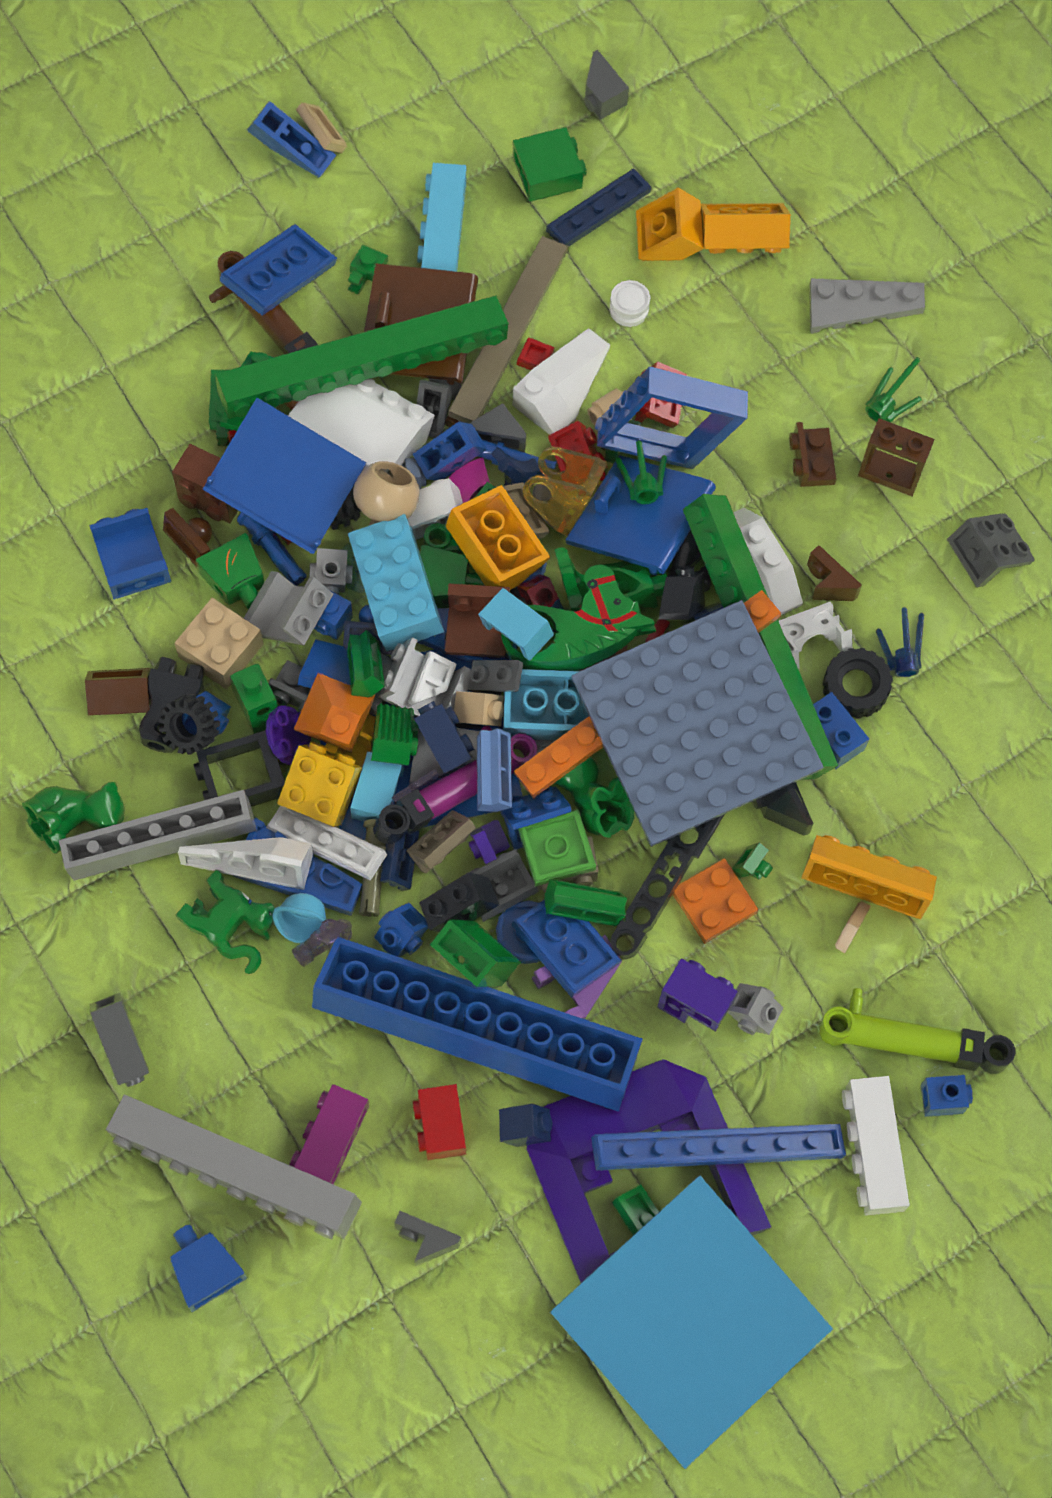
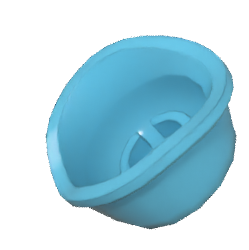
[273,893,328,943]

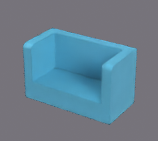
[478,588,554,660]
[350,751,404,822]

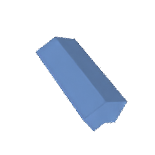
[477,728,512,812]

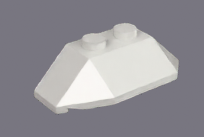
[733,508,803,615]

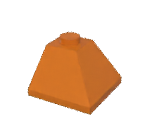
[294,673,375,753]

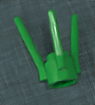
[865,357,922,422]
[615,440,667,504]

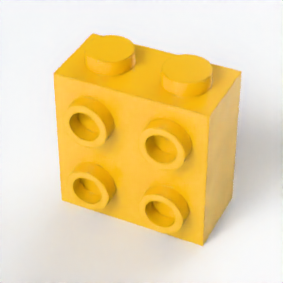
[277,741,363,827]

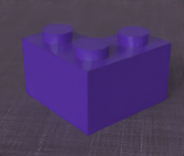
[657,958,738,1032]

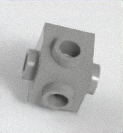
[309,548,353,595]
[728,983,784,1035]

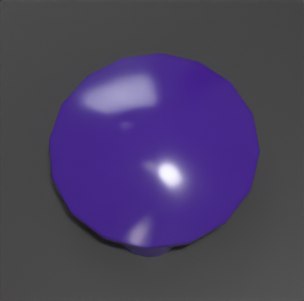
[266,705,311,766]

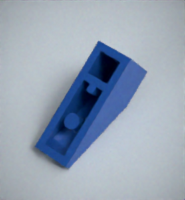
[247,101,336,178]

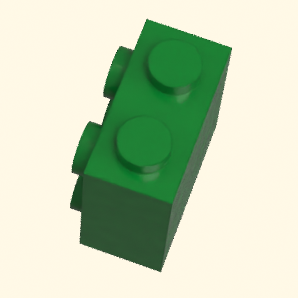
[512,127,587,202]

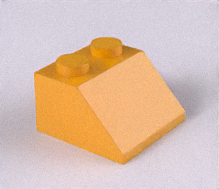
[636,187,704,261]

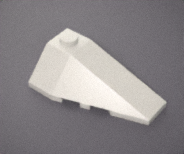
[512,328,610,435]

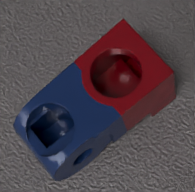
[516,574,564,633]

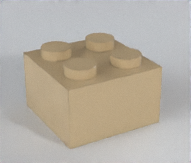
[175,598,264,690]

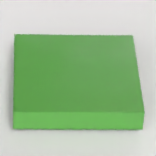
[518,809,596,886]

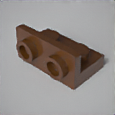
[789,422,837,487]

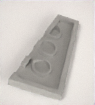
[810,278,925,334]

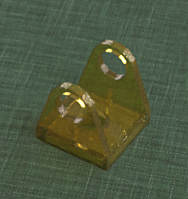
[523,447,607,536]

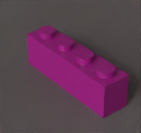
[289,1084,369,1184]

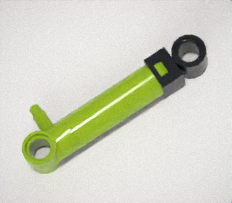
[819,988,1016,1074]

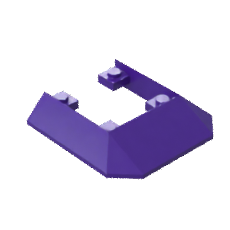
[526,1059,771,1283]

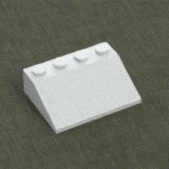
[288,379,435,475]

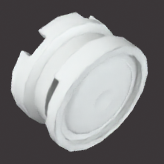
[609,280,650,327]

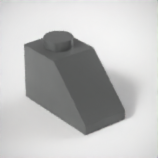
[584,50,629,120]

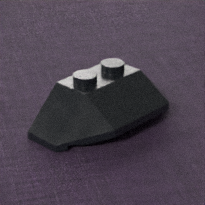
[752,782,814,836]

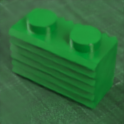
[371,703,419,766]

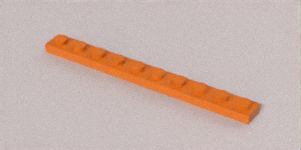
[514,590,781,798]

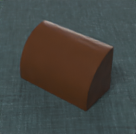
[85,668,151,716]

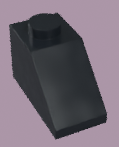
[659,566,705,620]

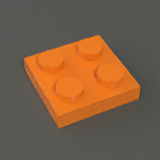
[673,858,759,944]

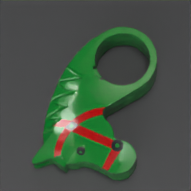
[501,564,656,671]

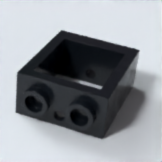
[193,730,285,807]

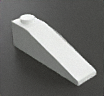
[178,837,313,890]

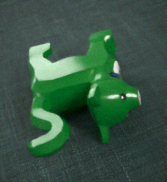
[176,870,275,974]

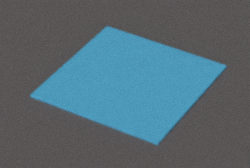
[550,1175,833,1469]

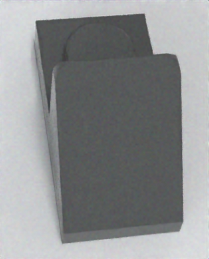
[395,1211,461,1266]

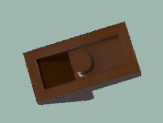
[807,545,862,601]

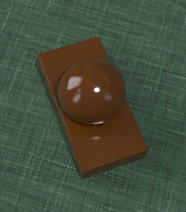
[163,508,212,568]

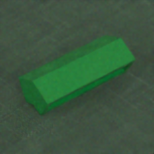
[347,630,385,697]
[544,879,627,926]

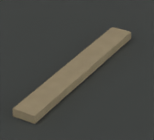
[449,236,568,423]

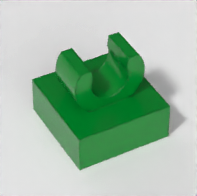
[732,842,773,880]

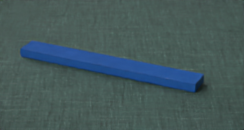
[591,1124,846,1170]

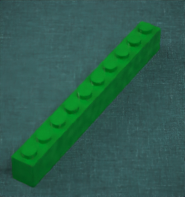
[216,295,509,419]
[683,494,839,780]

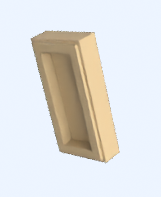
[296,102,347,153]

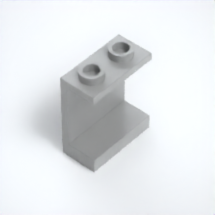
[244,571,334,645]
[378,637,471,717]

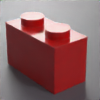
[412,1084,466,1161]

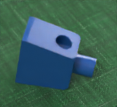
[170,1224,248,1312]

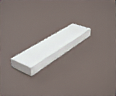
[266,806,387,881]

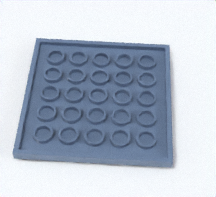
[572,600,824,847]

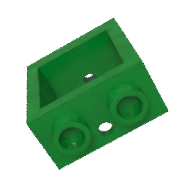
[430,920,521,987]

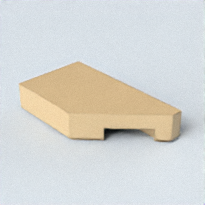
[835,901,871,953]

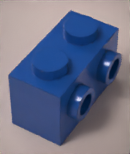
[813,692,869,769]

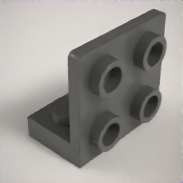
[947,513,1035,587]

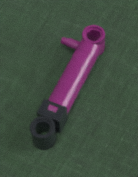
[373,725,537,844]

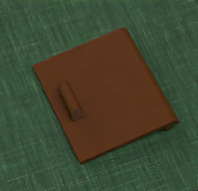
[364,263,479,385]

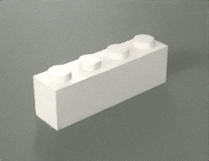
[842,1076,910,1216]

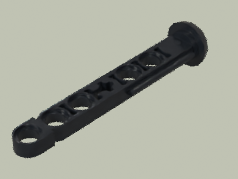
[611,814,725,959]

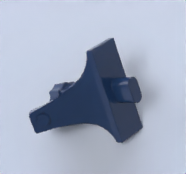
[492,447,542,487]

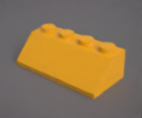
[802,835,937,920]

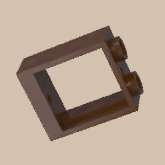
[858,418,935,497]

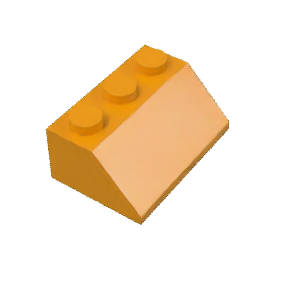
[701,203,791,253]
[446,485,550,590]

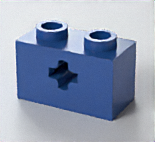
[413,421,487,481]

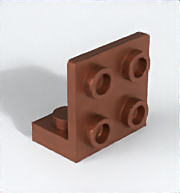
[445,584,510,658]

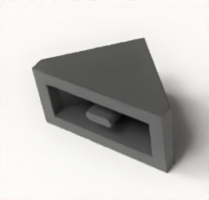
[417,380,452,438]
[469,403,526,453]

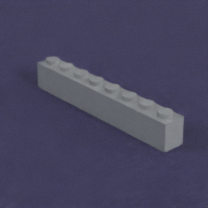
[106,1094,362,1240]

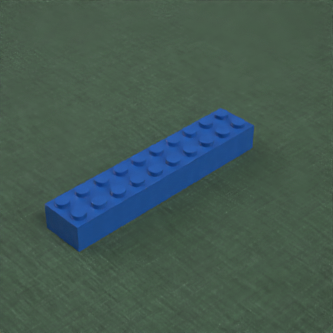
[312,937,642,1112]

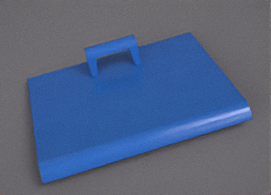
[202,398,367,554]
[565,455,716,575]

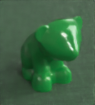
[554,757,634,838]
[22,782,125,854]

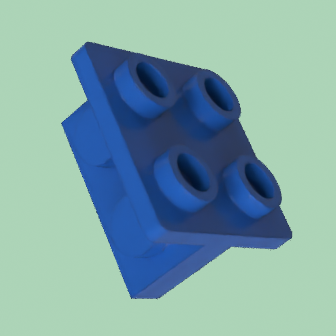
[499,786,572,850]

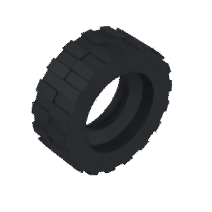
[822,648,893,718]

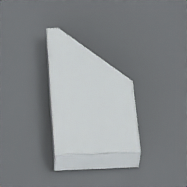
[408,651,457,705]

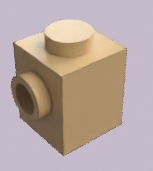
[454,691,504,726]

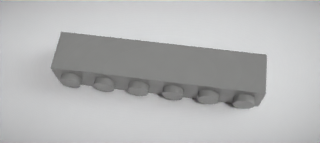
[59,790,257,881]

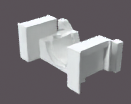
[779,602,852,670]

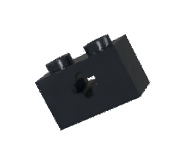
[419,872,500,932]

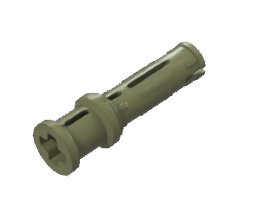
[359,819,389,917]

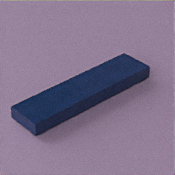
[546,168,651,247]

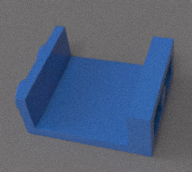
[89,508,171,600]

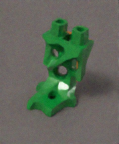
[554,547,667,612]

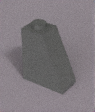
[90,992,149,1087]

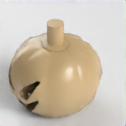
[353,461,420,526]

